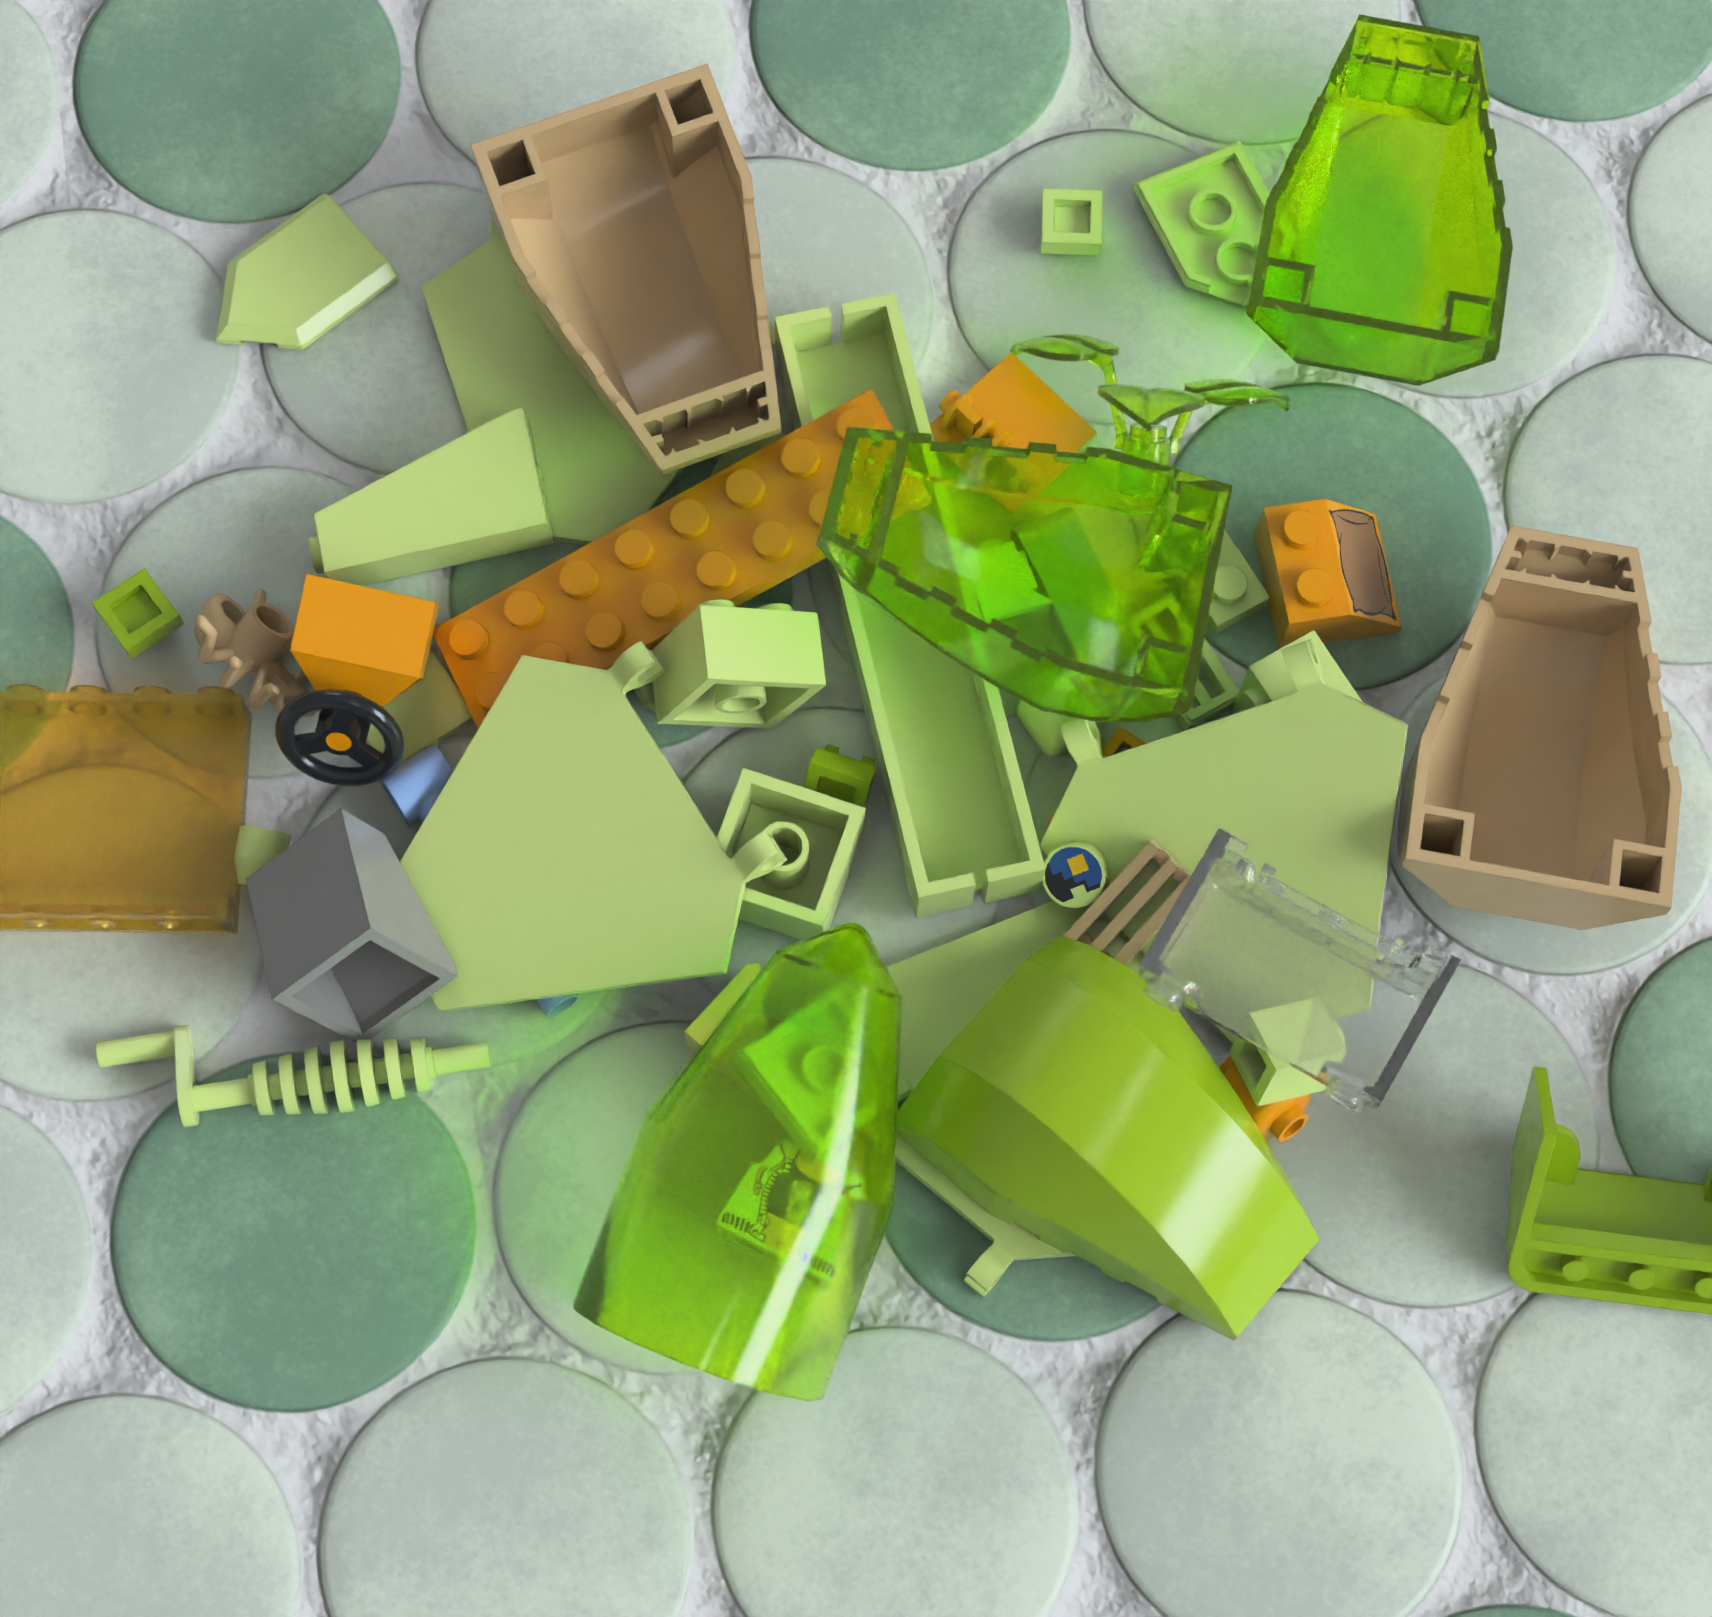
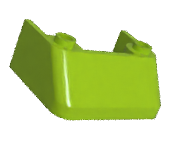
[1506,1066,1712,1315]

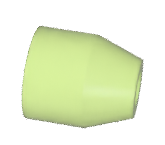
[234,825,291,887]

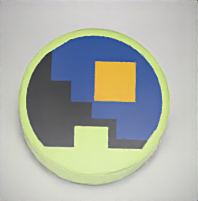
[1042,841,1110,908]

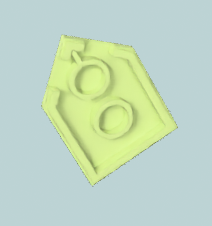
[1133,141,1293,313]
[216,193,399,350]

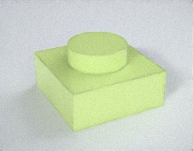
[1040,188,1103,256]

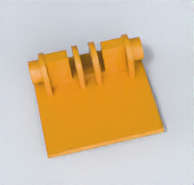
[930,352,1097,513]

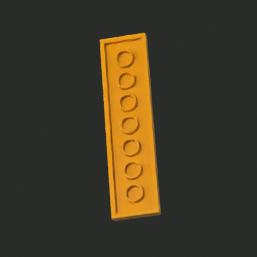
[433,389,932,729]

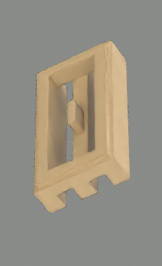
[1064,839,1201,965]

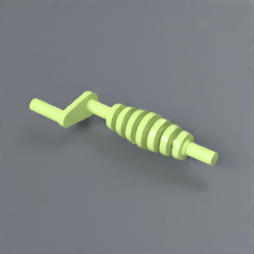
[96,1025,491,1127]

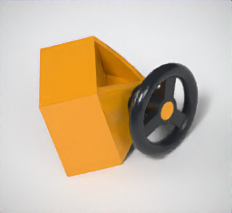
[275,574,440,786]

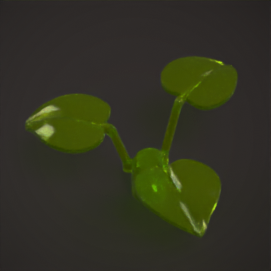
[1010,334,1290,493]

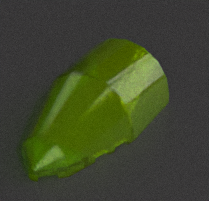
[572,922,902,1401]

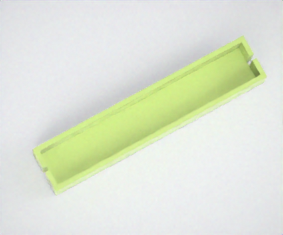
[775,293,1046,918]

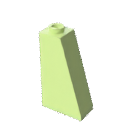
[308,408,555,586]

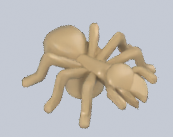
[194,589,321,725]

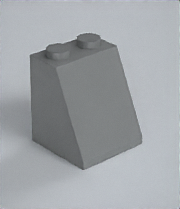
[246,808,458,1043]

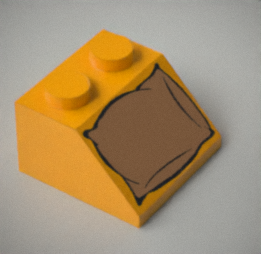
[1254,499,1402,650]

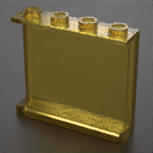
[0,684,252,934]

